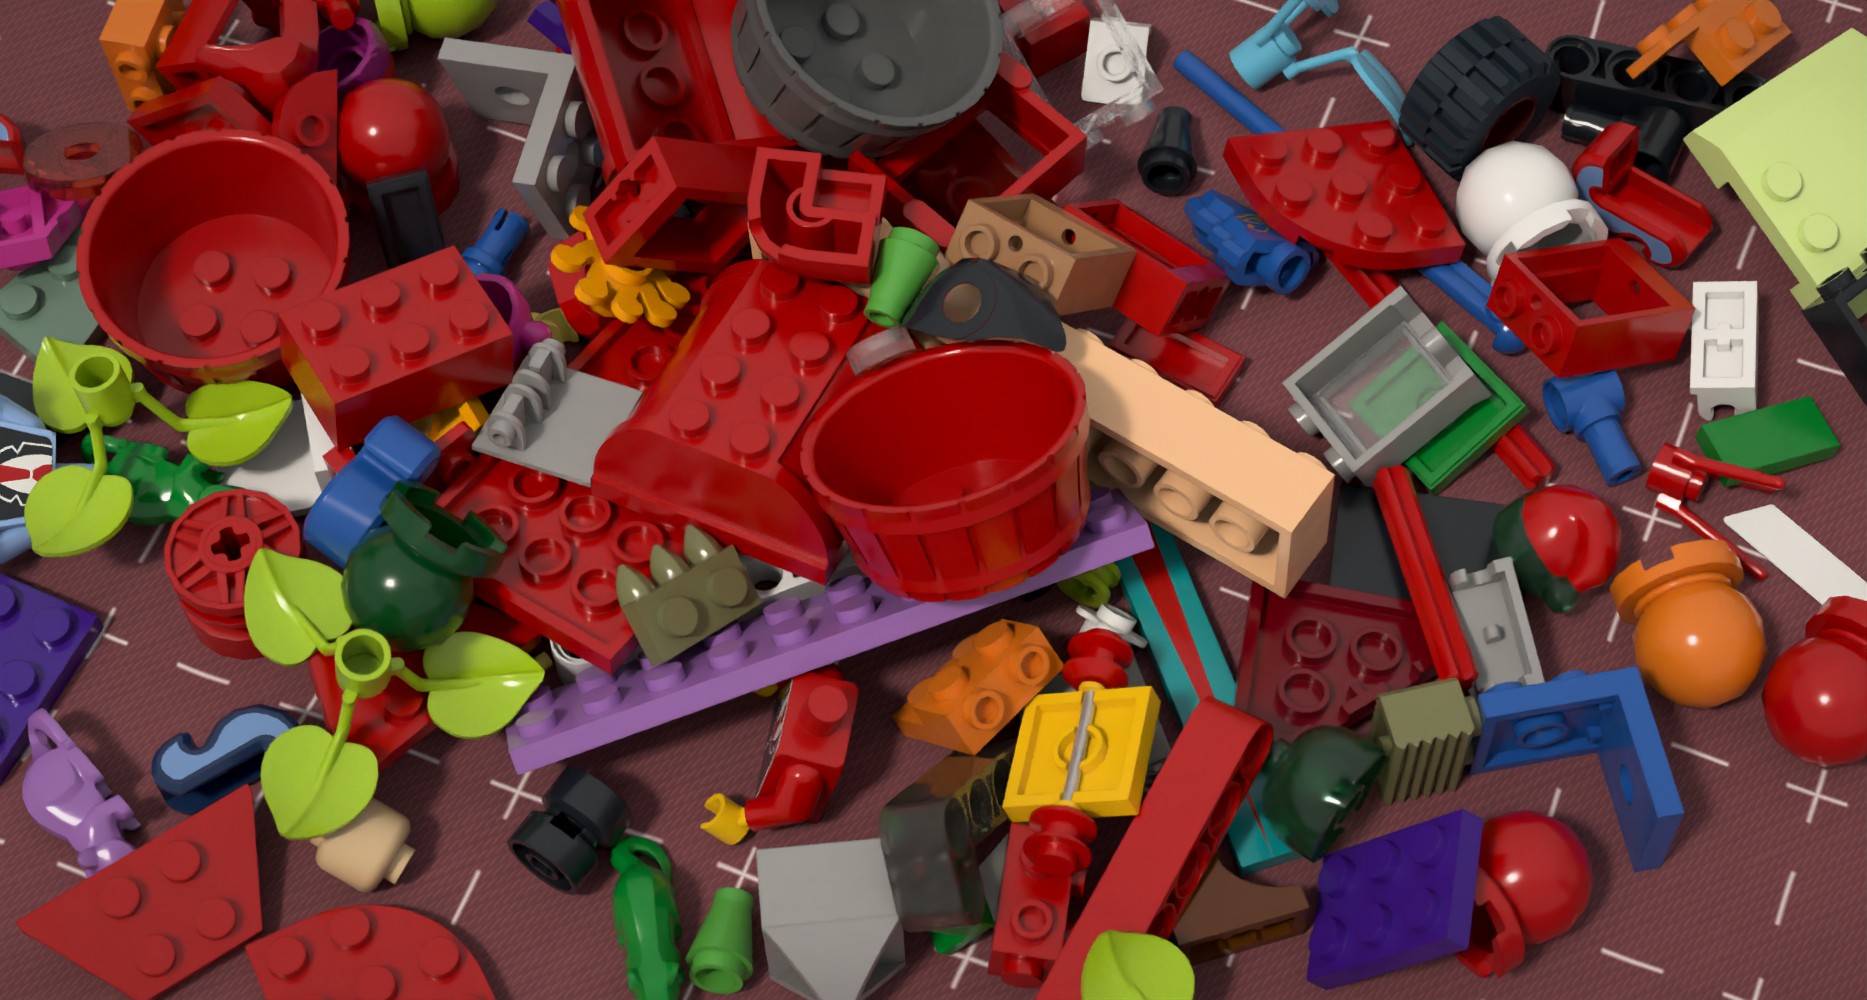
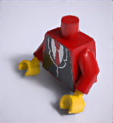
[700,662,859,845]

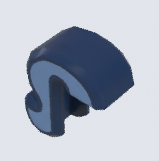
[152,704,300,816]

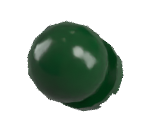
[340,479,508,652]

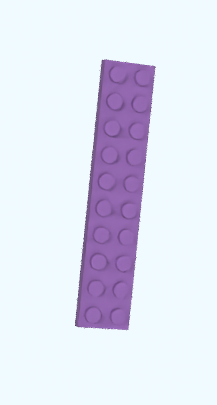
[506,487,1155,775]

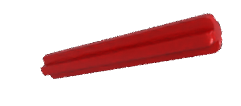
[1372,464,1479,691]

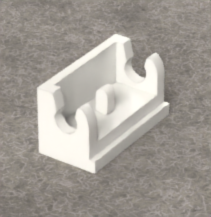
[1690,281,1759,421]

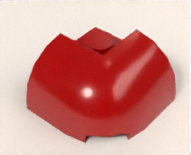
[747,147,887,285]

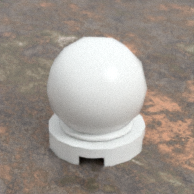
[1455,141,1608,282]

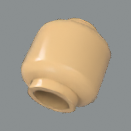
[310,797,416,893]

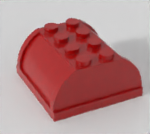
[550,0,811,195]
[590,259,924,586]

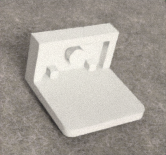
[216,393,354,517]

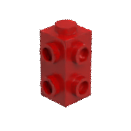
[987,822,1087,988]

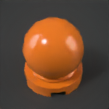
[1609,539,1767,709]

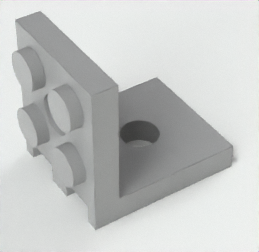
[437,37,604,240]

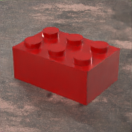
[277,245,513,452]

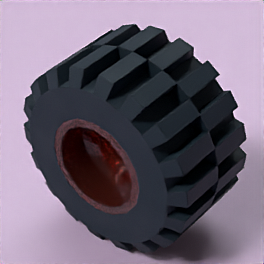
[1398,16,1561,181]

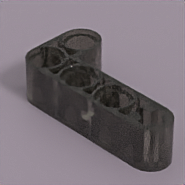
[879,738,1018,933]

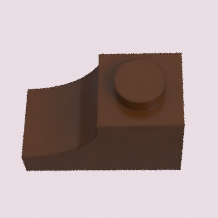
[1168,853,1310,966]

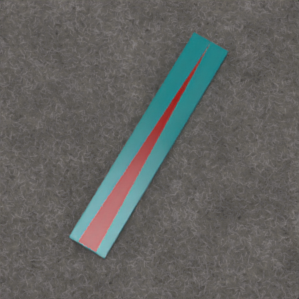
[1114,518,1305,877]

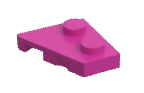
[0,172,101,271]

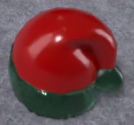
[1493,484,1622,615]

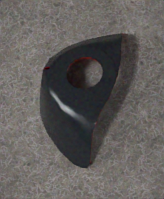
[896,257,1066,352]

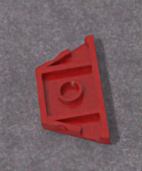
[308,603,542,774]
[15,784,263,1000]

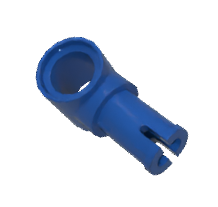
[1542,369,1642,487]

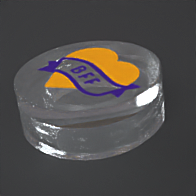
[846,326,916,377]

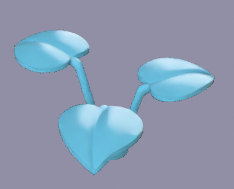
[1229,0,1413,148]

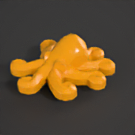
[550,205,690,328]

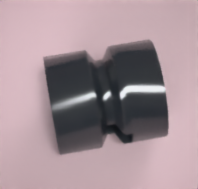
[507,767,634,895]

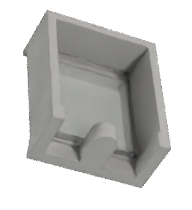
[1282,285,1491,487]

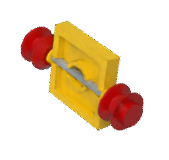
[1002,628,1161,877]

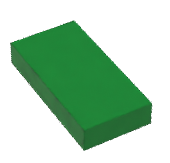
[1695,396,1840,488]

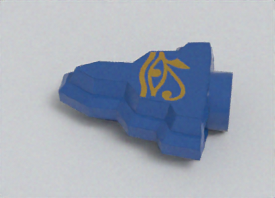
[1183,189,1319,295]

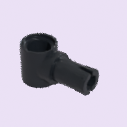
[1561,102,1689,182]

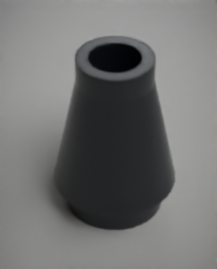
[1137,106,1197,195]

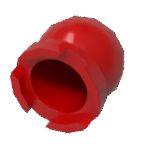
[337,77,460,226]
[1761,595,1867,768]
[1453,810,1594,979]

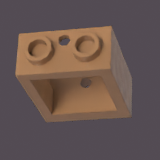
[943,193,1138,316]

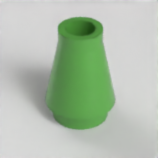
[863,227,940,329]
[686,887,754,994]

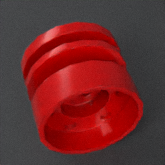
[164,488,311,660]

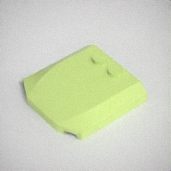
[1683,28,1867,319]

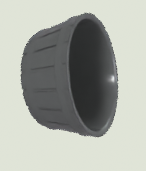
[731,0,1004,160]

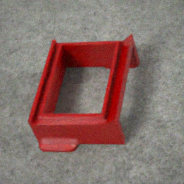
[848,49,1087,255]

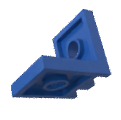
[1466,666,1684,873]

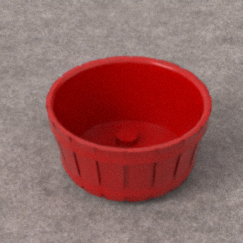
[76,128,352,394]
[800,339,1091,602]

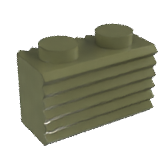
[1366,677,1482,806]

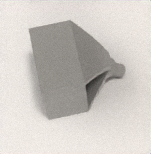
[756,837,906,1000]

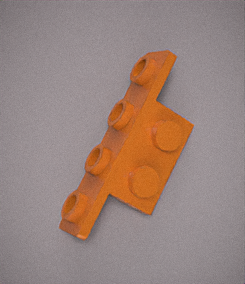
[1625,0,1792,87]

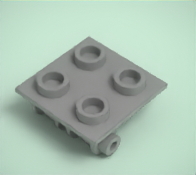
[471,338,643,487]

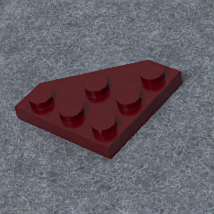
[1233,580,1437,760]

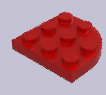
[1222,120,1466,270]
[244,905,496,1000]

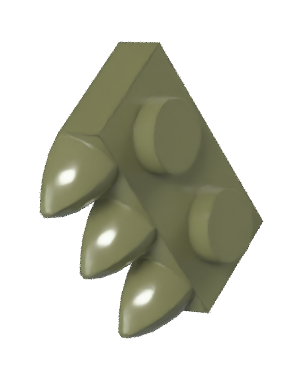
[616,524,763,666]

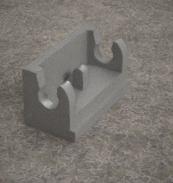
[1448,556,1545,702]

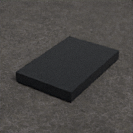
[1329,483,1530,606]

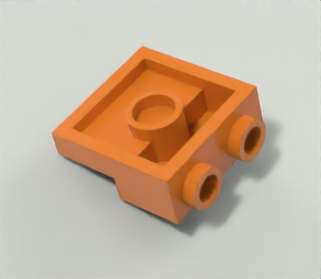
[99,0,186,112]
[892,619,1064,756]

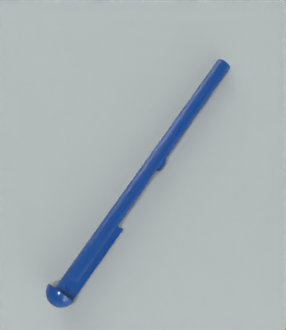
[1173,49,1527,354]

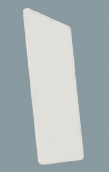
[1724,504,1867,605]

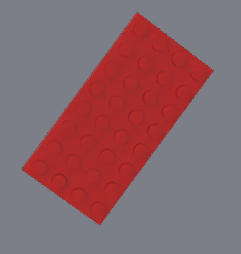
[436,241,753,676]

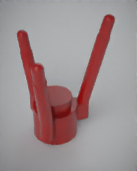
[1646,442,1786,581]

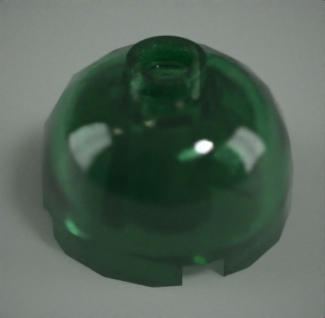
[1259,724,1387,864]

